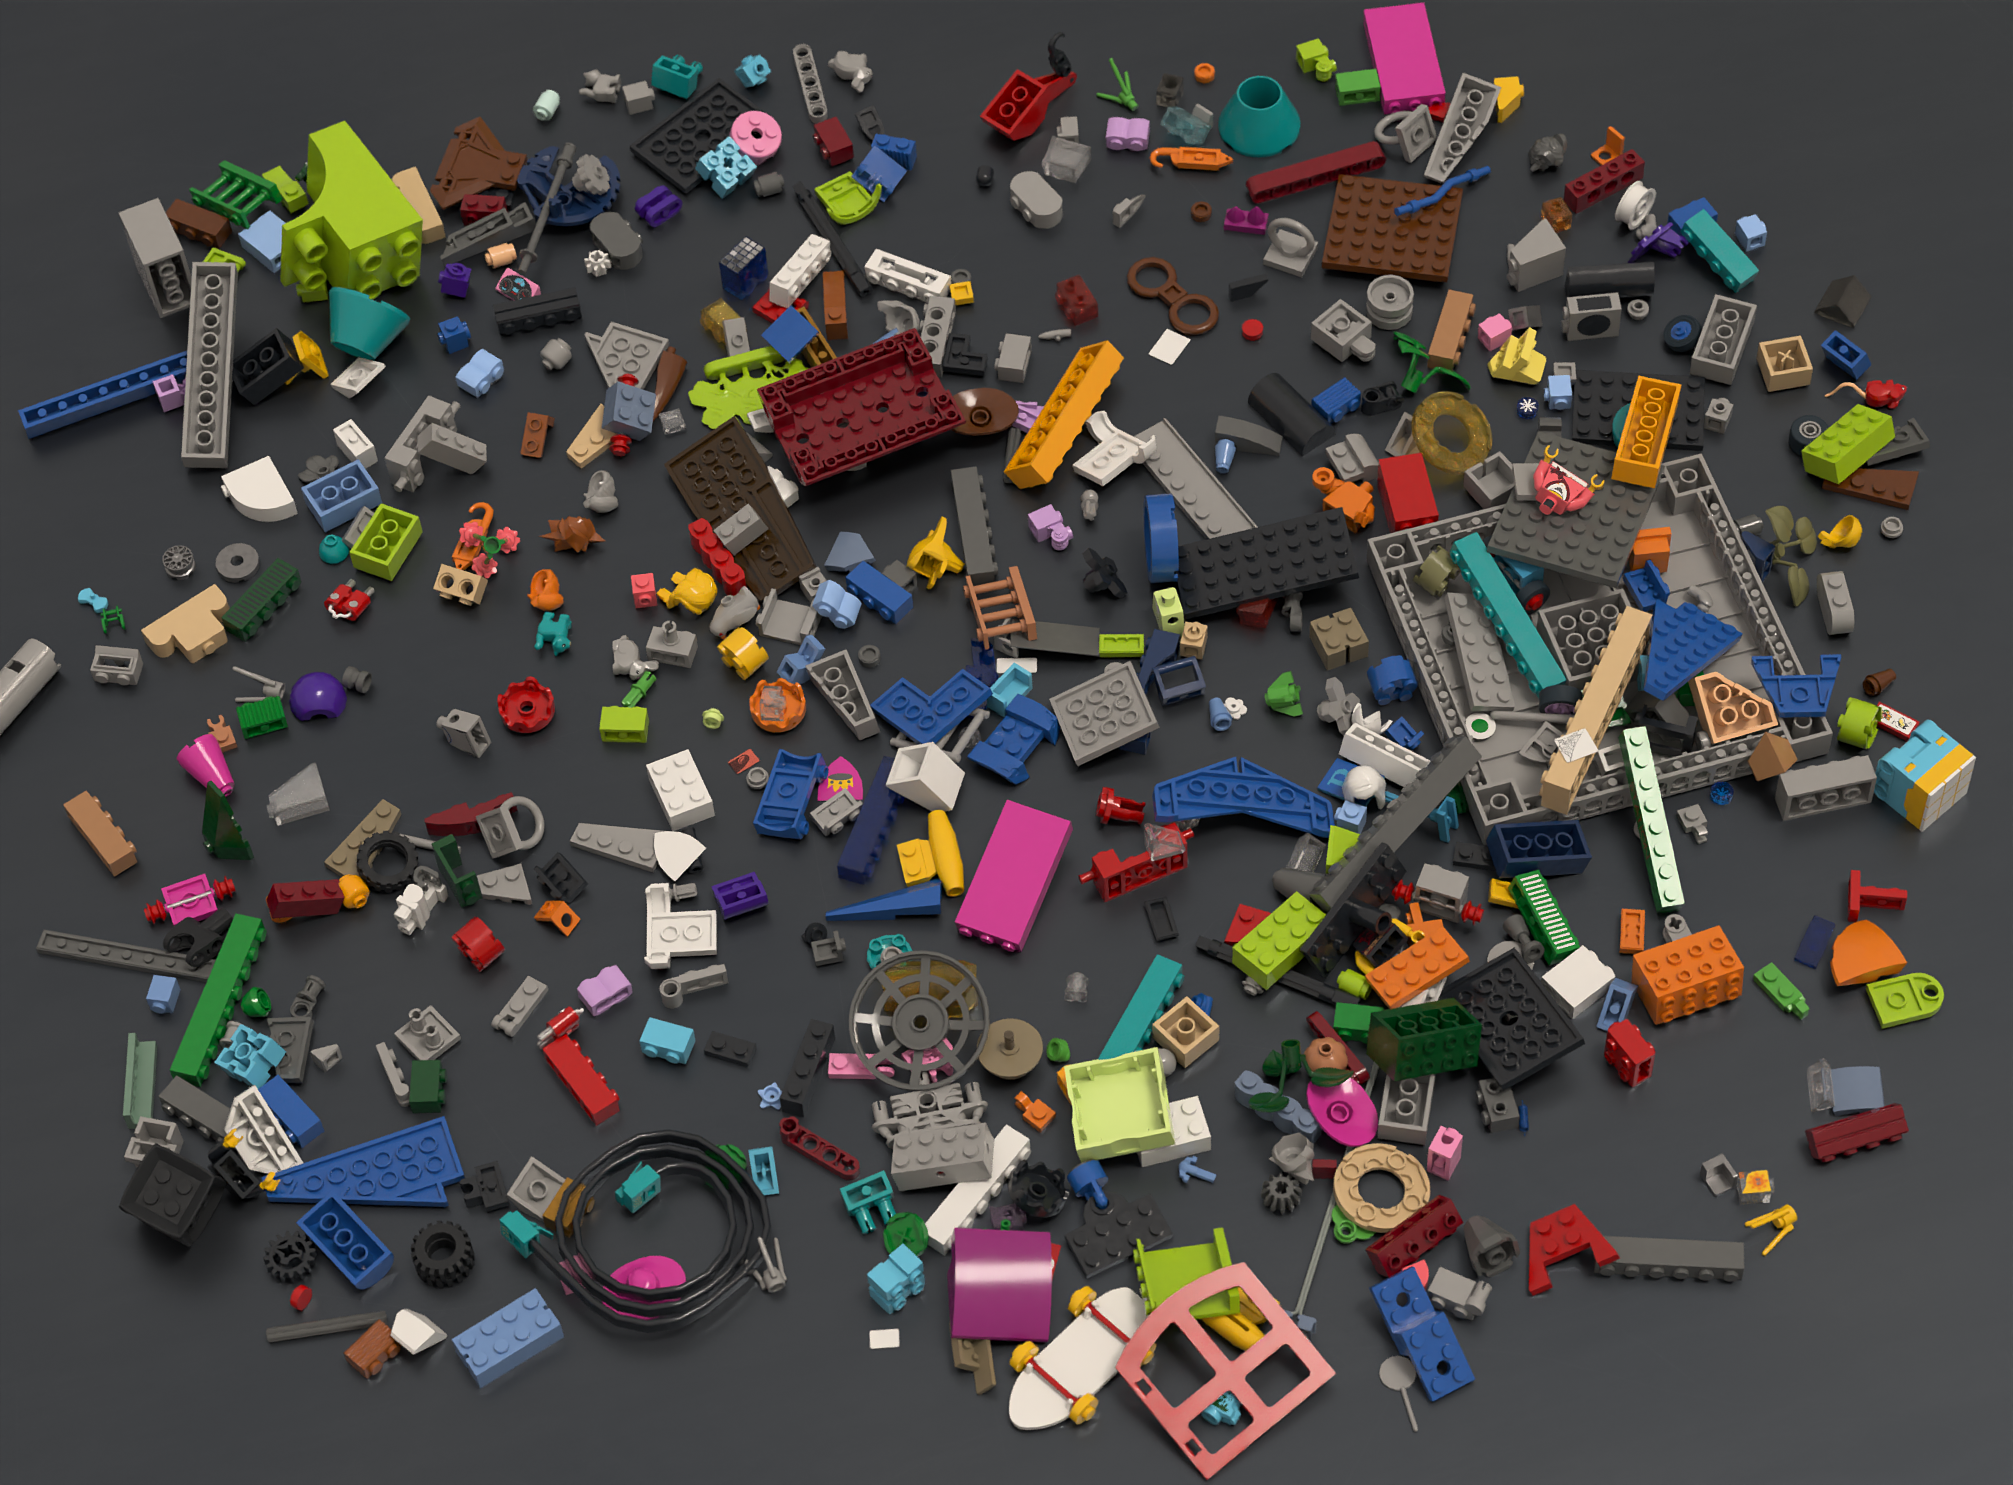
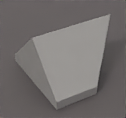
[1385,412,1439,457]

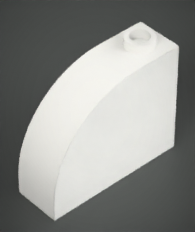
[221,456,298,522]

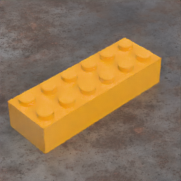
[1611,376,1682,488]

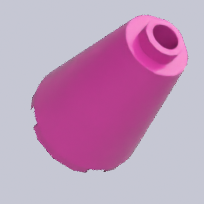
[177,734,235,797]

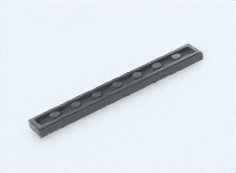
[36,930,216,983]

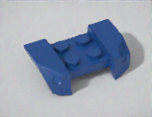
[967,694,1060,784]

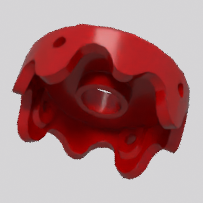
[497,676,555,733]

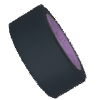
[1539,685,1583,715]

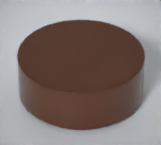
[1191,202,1212,222]

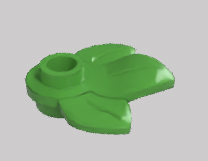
[1332,1205,1376,1244]

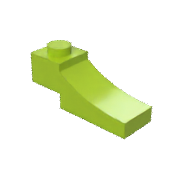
[262,166,309,213]

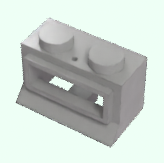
[90,645,143,685]

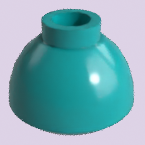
[319,535,349,564]

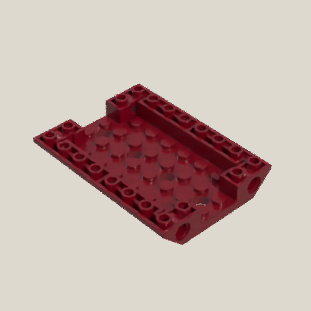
[757,328,966,486]

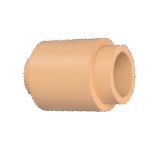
[484,243,517,269]

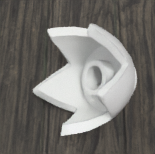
[1352,703,1393,735]

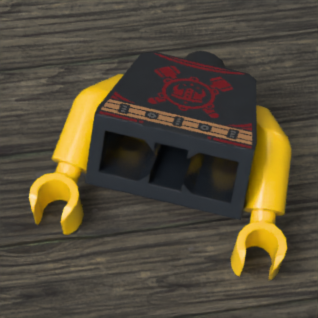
[1353,918,1425,975]

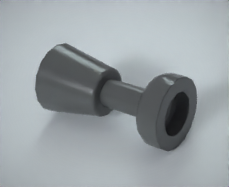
[1503,914,1545,962]

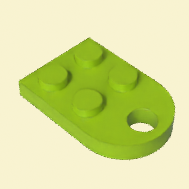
[1866,973,1944,1029]

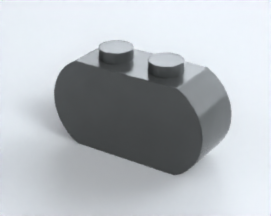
[590,212,643,270]

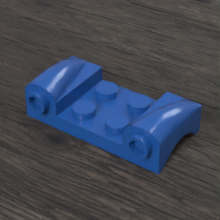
[753,749,829,839]

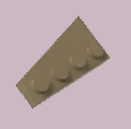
[324,799,401,877]

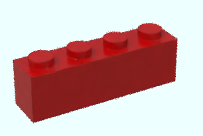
[542,1034,620,1126]

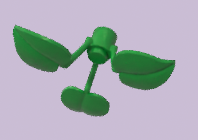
[1393,331,1471,393]

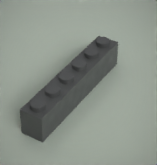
[951,466,998,586]
[1594,1236,1744,1282]

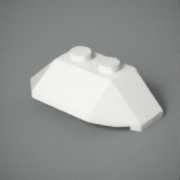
[224,1085,303,1173]

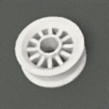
[1615,181,1656,230]

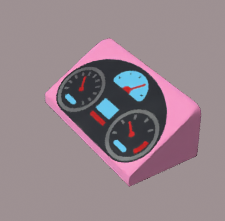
[496,268,541,301]

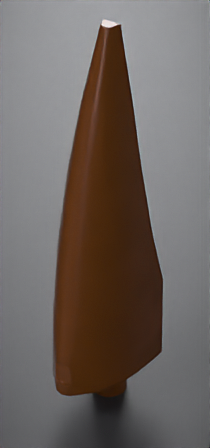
[653,347,687,422]

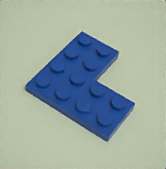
[870,669,993,745]

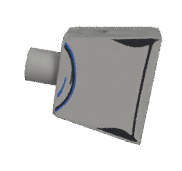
[437,709,492,759]

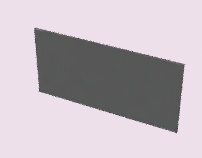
[1010,619,1100,656]

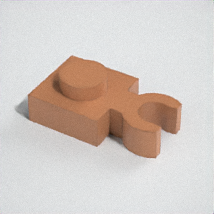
[207,715,237,753]

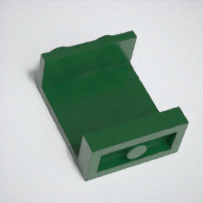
[432,834,482,908]

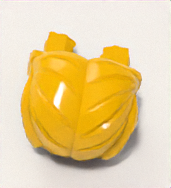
[657,568,717,615]

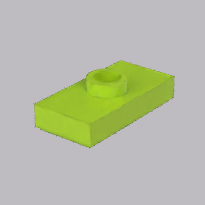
[1099,634,1144,657]

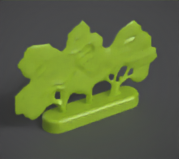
[688,346,809,429]

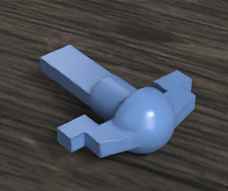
[1178,1156,1216,1183]

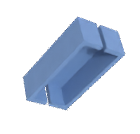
[452,1288,564,1389]

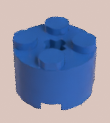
[1367,655,1417,705]

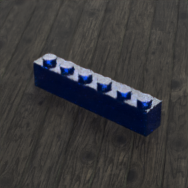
[837,756,904,885]

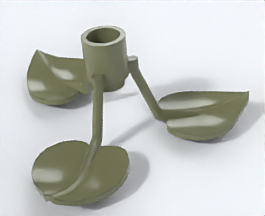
[1765,506,1817,607]

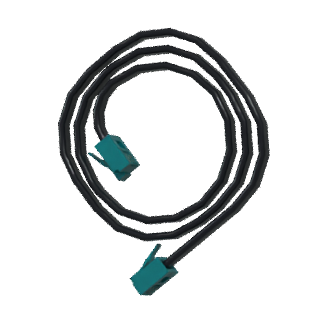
[500,1129,771,1333]

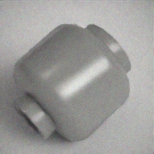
[540,338,572,370]

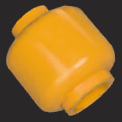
[339,874,370,909]

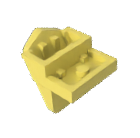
[1487,327,1546,385]

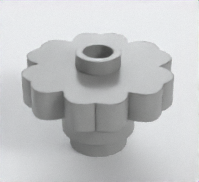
[572,154,610,195]

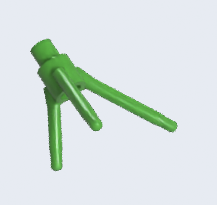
[1096,58,1138,111]

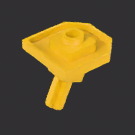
[285,331,329,385]

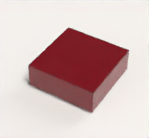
[1312,1159,1337,1179]

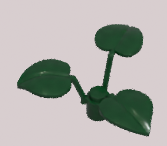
[1248,1039,1354,1112]

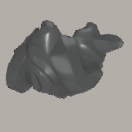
[1528,134,1567,172]

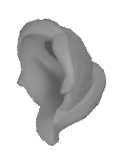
[877,300,920,335]
[583,470,618,513]

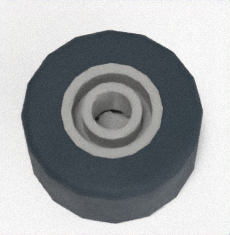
[1789,415,1829,456]

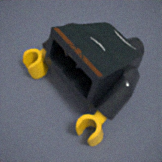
[207,1129,281,1199]

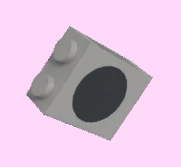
[1561,293,1622,341]

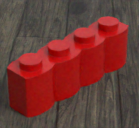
[688,518,747,596]

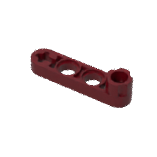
[1306,1011,1370,1085]
[779,1116,860,1181]

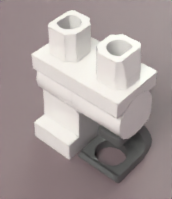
[394,866,449,935]

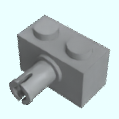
[646,621,698,668]

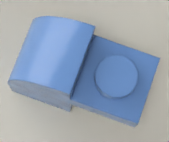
[777,635,825,684]

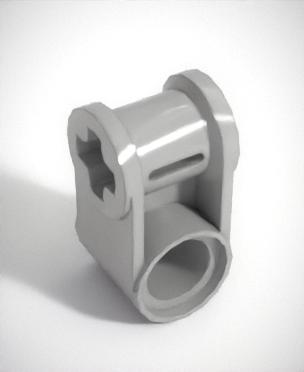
[1662,914,1692,943]

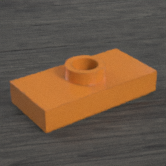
[1620,909,1645,954]

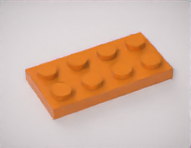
[1365,926,1470,1009]

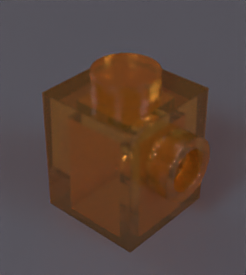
[1541,197,1572,233]

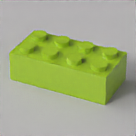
[1801,404,1895,484]
[1232,891,1326,990]

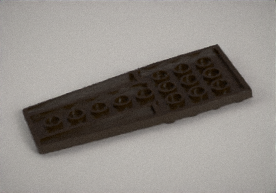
[664,415,816,603]

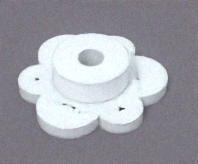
[1224,697,1247,720]

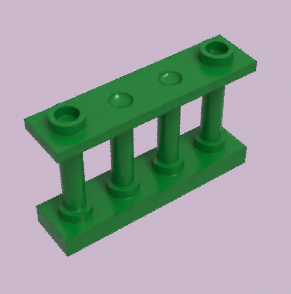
[189,160,283,229]

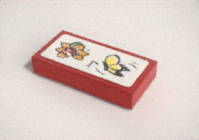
[1877,702,1920,742]

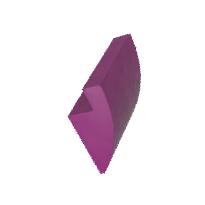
[947,1228,1052,1342]

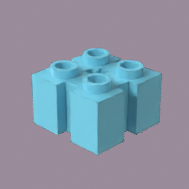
[695,136,757,199]
[214,1024,286,1089]
[867,1244,925,1315]

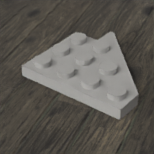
[585,322,669,390]

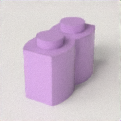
[1106,117,1150,151]
[577,965,633,1016]

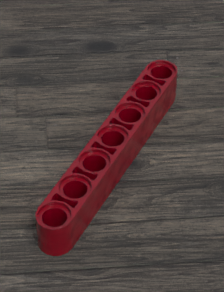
[1245,141,1386,203]

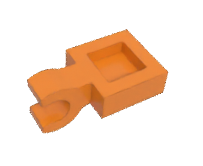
[1015,1092,1056,1133]

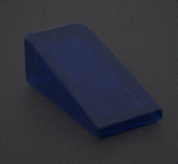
[1794,916,1836,969]

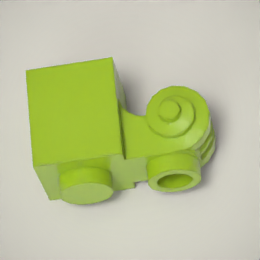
[1296,38,1337,81]

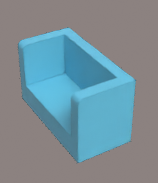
[987,662,1033,717]

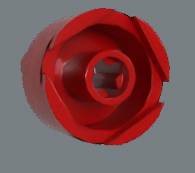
[451,916,505,972]

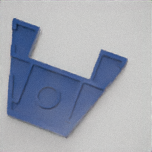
[1751,654,1841,718]

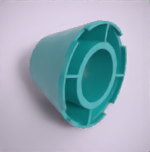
[1218,76,1300,157]
[329,287,410,360]

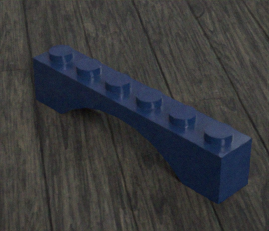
[1119,629,1180,755]

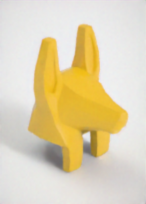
[906,516,965,589]

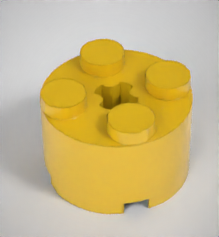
[717,627,769,680]

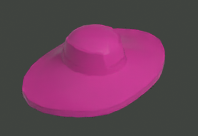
[1306,1078,1378,1147]
[602,1256,686,1320]

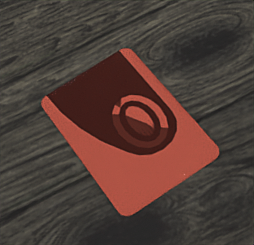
[728,749,759,774]

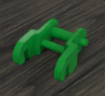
[101,605,126,634]

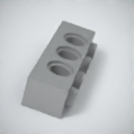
[920,296,956,378]

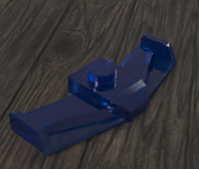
[965,638,999,719]

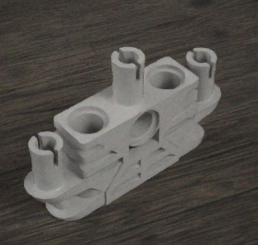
[871,1071,988,1149]

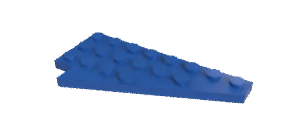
[1644,599,1743,701]
[261,1116,465,1207]

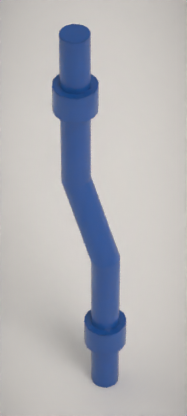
[1394,166,1491,216]

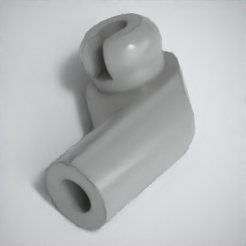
[1636,214,1657,240]
[1687,584,1713,613]

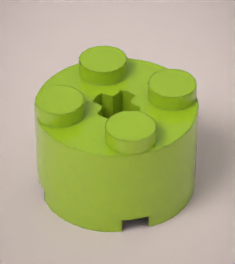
[1837,697,1882,749]

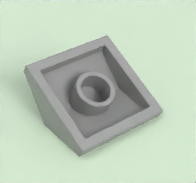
[506,1156,565,1222]

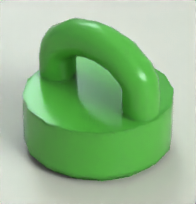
[1046,1038,1070,1062]

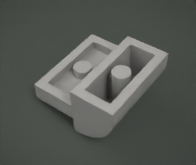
[1325,434,1378,482]

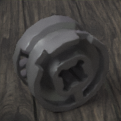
[162,545,196,580]

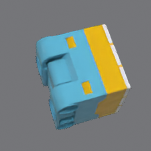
[1874,720,1976,832]

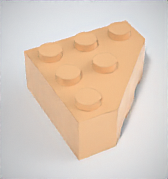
[1688,672,1778,744]

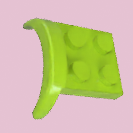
[815,172,882,224]

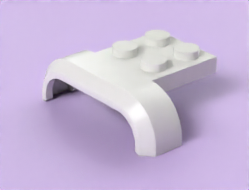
[1072,411,1156,486]
[644,883,717,969]

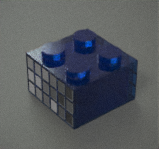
[719,236,769,300]

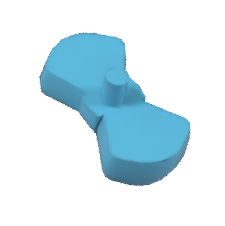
[78,588,108,613]

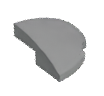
[1519,721,1566,763]

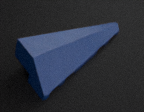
[826,878,942,921]

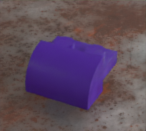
[711,872,768,920]

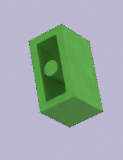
[1335,69,1380,106]

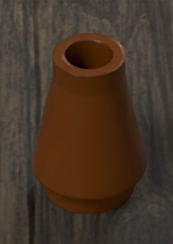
[1862,668,1896,696]

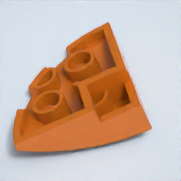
[1830,920,1907,986]

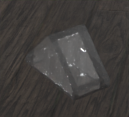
[1144,823,1186,862]

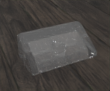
[1286,833,1326,872]
[1807,1058,1835,1112]

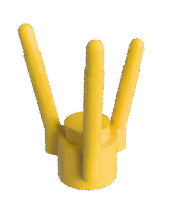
[1745,1204,1797,1256]

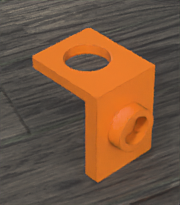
[1591,126,1625,165]
[534,901,580,936]

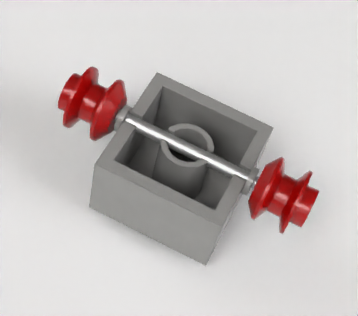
[1391,863,1484,926]

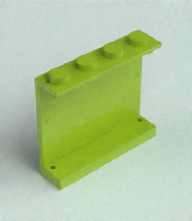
[1133,1227,1240,1319]

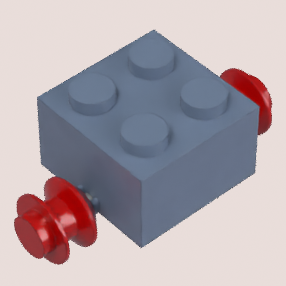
[602,374,656,456]

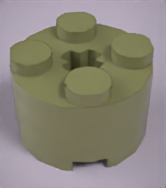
[1413,546,1461,597]

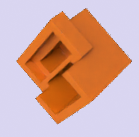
[1628,527,1672,573]

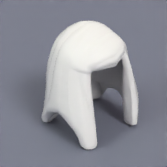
[1342,765,1386,809]

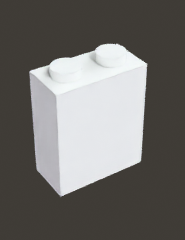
[1541,946,1615,1020]

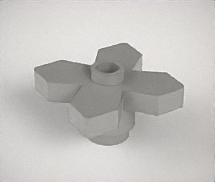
[1317,677,1360,736]

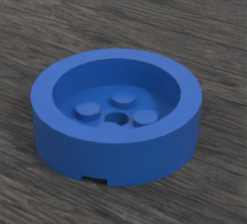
[1143,494,1179,583]

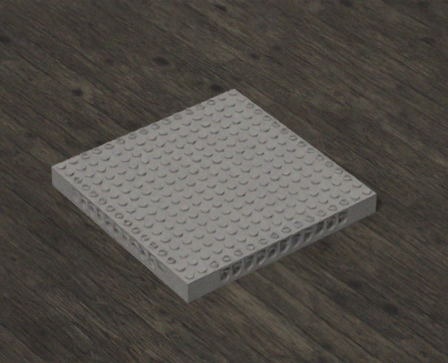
[1367,453,1833,845]

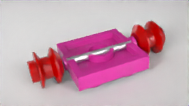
[143,874,236,926]

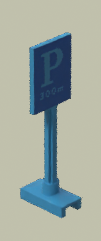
[1317,758,1459,843]

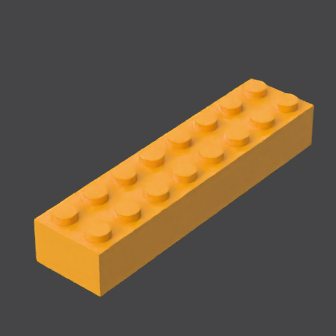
[1004,340,1124,489]

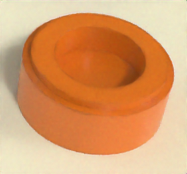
[1194,63,1215,83]

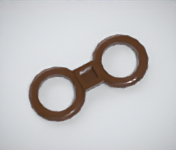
[1127,257,1219,335]

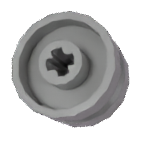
[1366,275,1414,330]

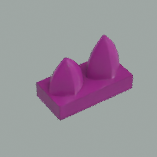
[1224,206,1269,235]

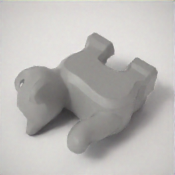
[579,69,621,103]

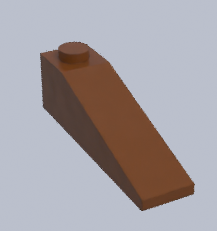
[823,270,848,340]

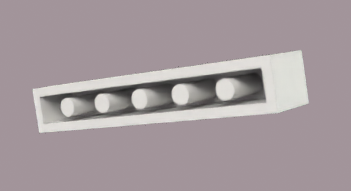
[925,1125,1031,1256]

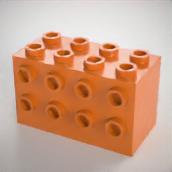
[1631,925,1744,1025]

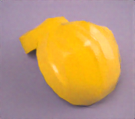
[1818,515,1862,548]

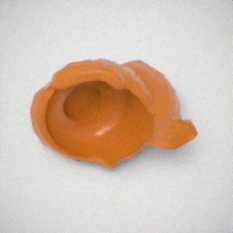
[527,569,564,611]

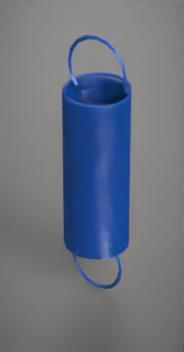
[1518,1100,1529,1136]

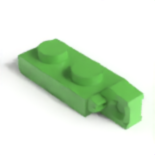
[1753,962,1810,1020]

